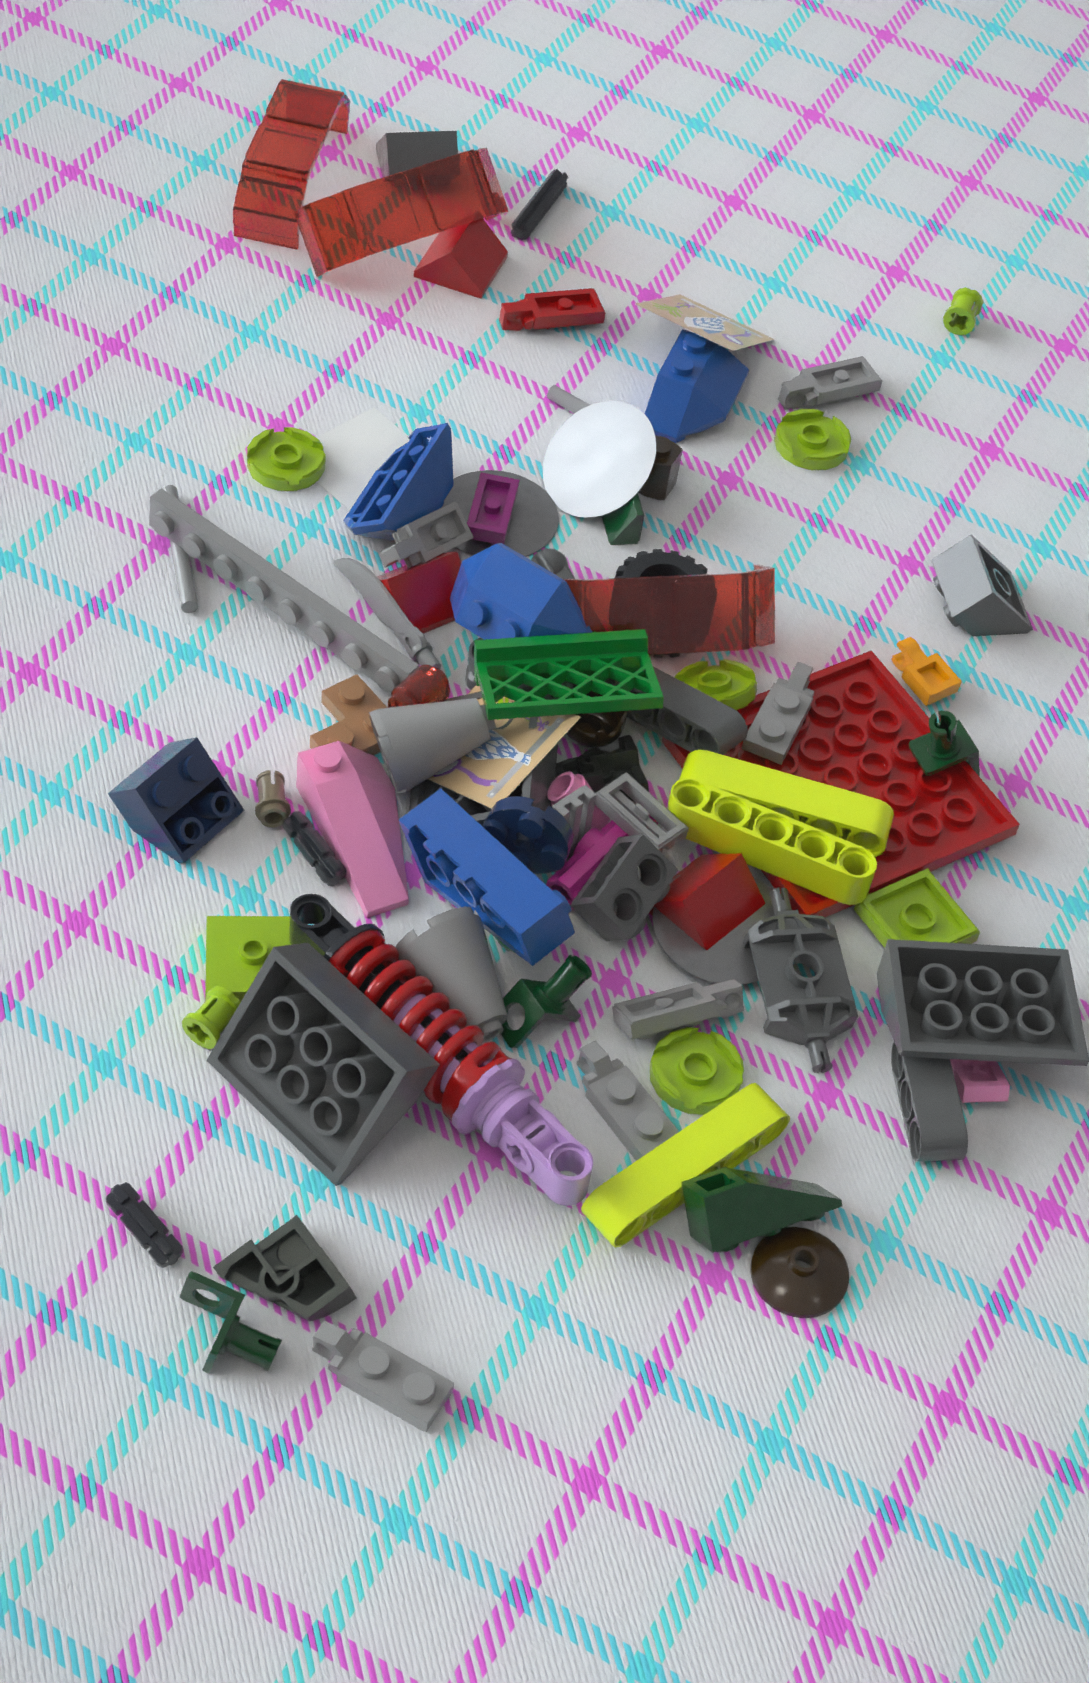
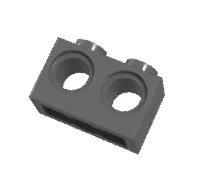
[570,834,678,941]

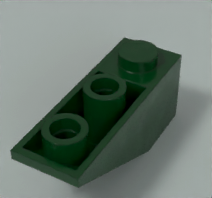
[681,1167,842,1253]

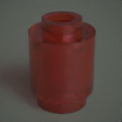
[388,665,450,708]

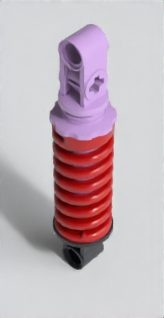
[289,894,593,1206]

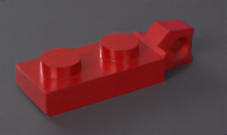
[499,288,606,331]

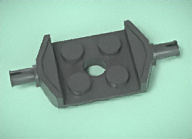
[743,888,858,1073]

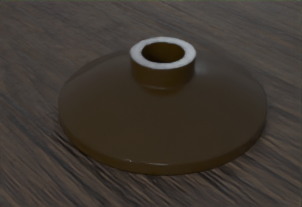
[750,1227,849,1318]

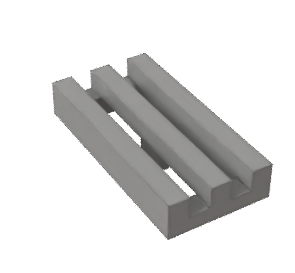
[595,772,689,853]
[552,785,596,873]

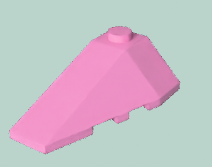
[296,741,409,918]

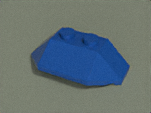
[644,329,749,443]
[343,423,454,541]
[450,543,592,640]

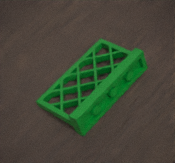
[474,629,664,720]

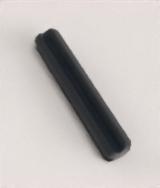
[511,169,568,240]

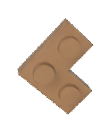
[310,674,387,756]

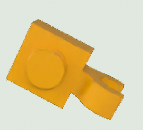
[891,637,962,706]

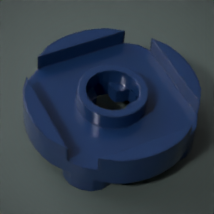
[482,796,574,874]

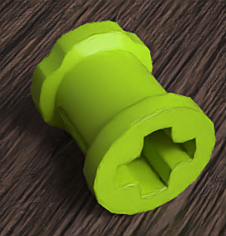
[943,287,984,335]
[182,985,241,1049]

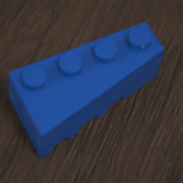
[399,788,575,966]

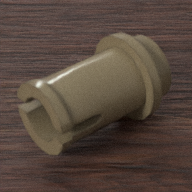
[255,770,291,828]

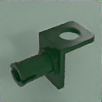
[909,710,980,776]
[501,955,592,1048]
[180,1271,282,1373]

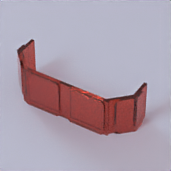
[233,79,350,250]
[294,148,509,277]
[562,564,775,655]

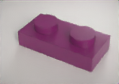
[467,472,520,544]

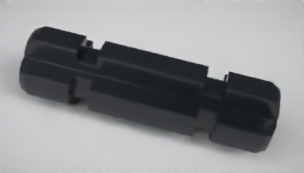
[283,811,346,886]
[106,1182,183,1268]

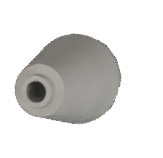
[369,698,496,795]
[396,906,508,1043]

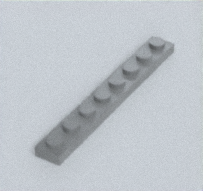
[149,488,419,702]

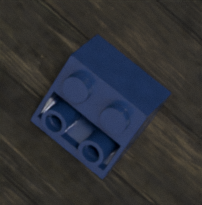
[108,737,245,863]

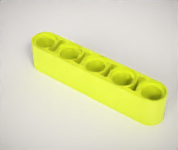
[679,750,894,857]
[667,778,877,905]
[581,1083,790,1248]

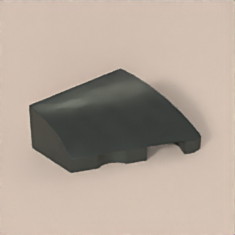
[555,735,649,801]
[213,1215,357,1321]

